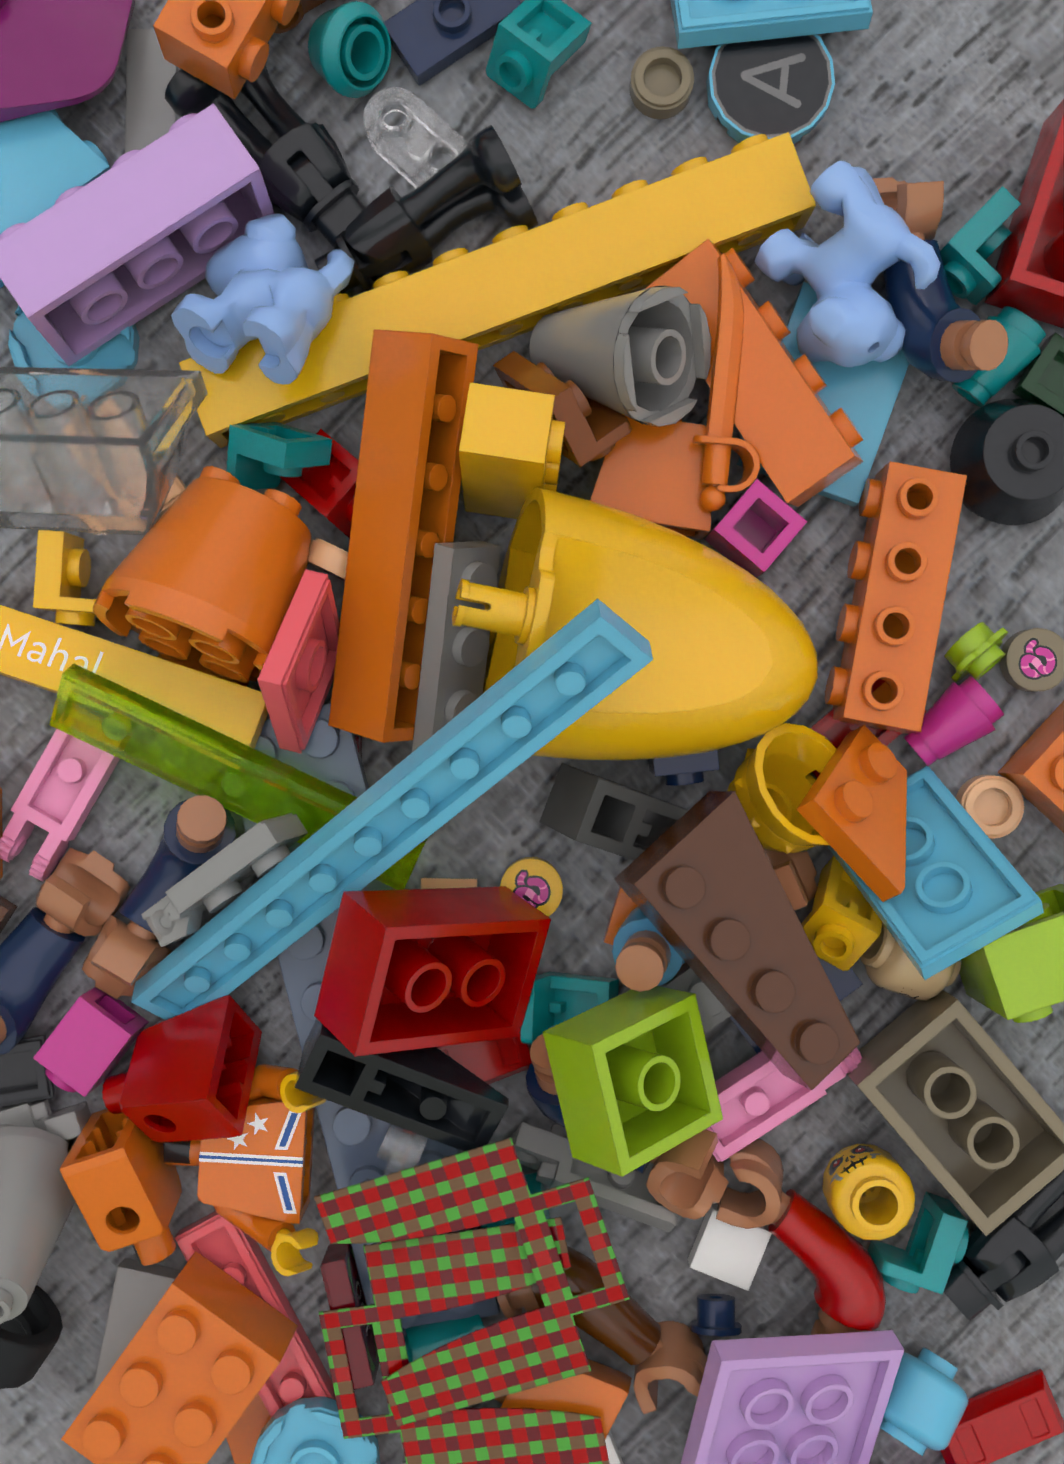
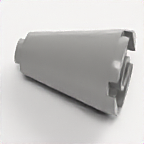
[530,286,711,427]
[0,1125,75,1324]

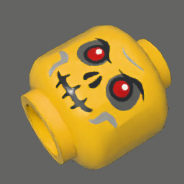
[822,1143,915,1241]

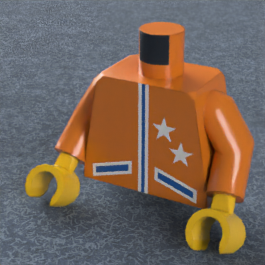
[164,1064,326,1277]

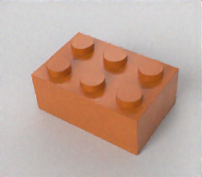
[61,1251,298,1464]

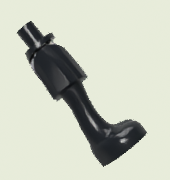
[165,42,365,248]
[314,125,538,294]
[944,1170,1064,1321]

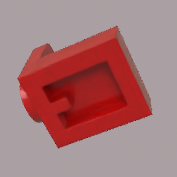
[279,429,359,538]

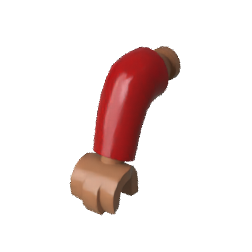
[716,1139,886,1335]

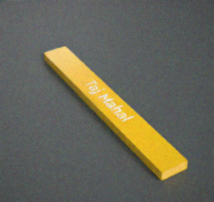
[0,605,268,759]

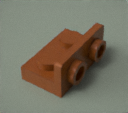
[493,351,632,467]

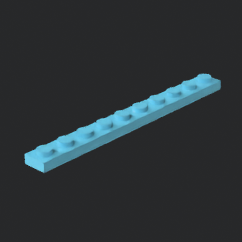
[131,598,653,1020]

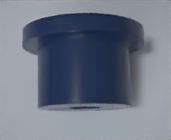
[691,1294,742,1337]

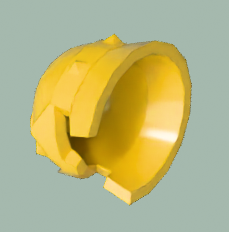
[727,723,837,854]

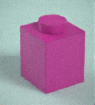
[704,479,807,578]
[33,987,149,1097]

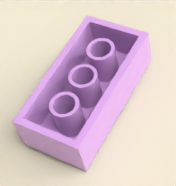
[0,103,275,366]

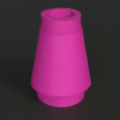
[903,676,1004,767]

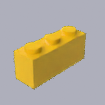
[459,382,566,519]

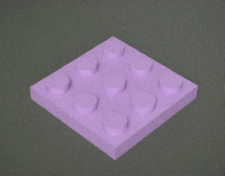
[681,1330,904,1464]

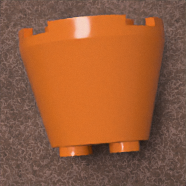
[93,466,312,687]

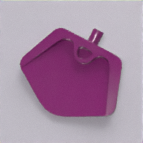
[0,0,135,122]

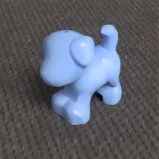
[755,160,941,367]
[171,213,355,385]

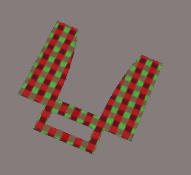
[314,1138,630,1427]
[319,1217,610,1464]

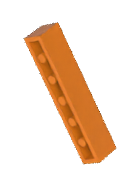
[328,329,479,743]

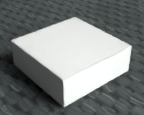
[687,1203,772,1291]

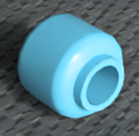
[880,1347,968,1456]

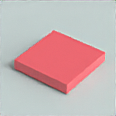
[257,569,340,754]

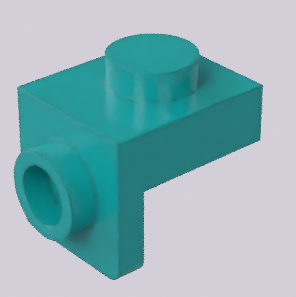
[520,971,619,1044]
[868,1192,969,1295]

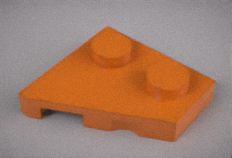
[796,724,907,902]

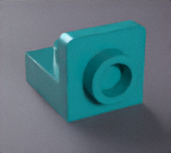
[486,0,592,109]
[940,186,1021,305]
[226,422,332,490]

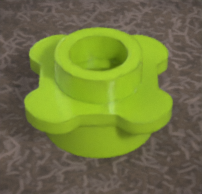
[944,622,1008,683]

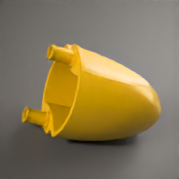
[452,487,818,760]

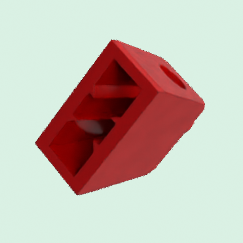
[102,995,262,1143]

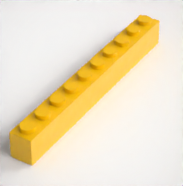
[179,132,816,448]

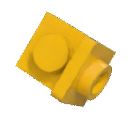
[33,530,96,627]
[801,855,882,971]

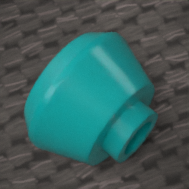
[308,1,391,98]

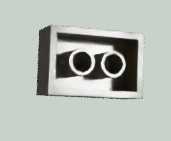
[847,990,1064,1236]

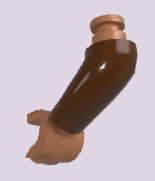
[497,1246,707,1414]

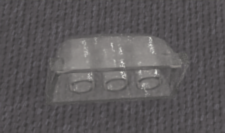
[0,367,208,535]

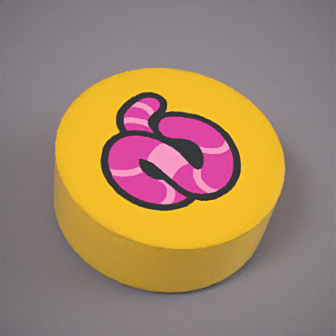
[500,857,563,917]

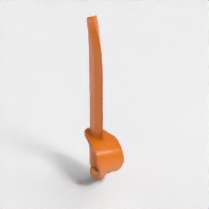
[693,253,760,512]

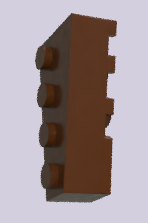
[614,791,860,1091]

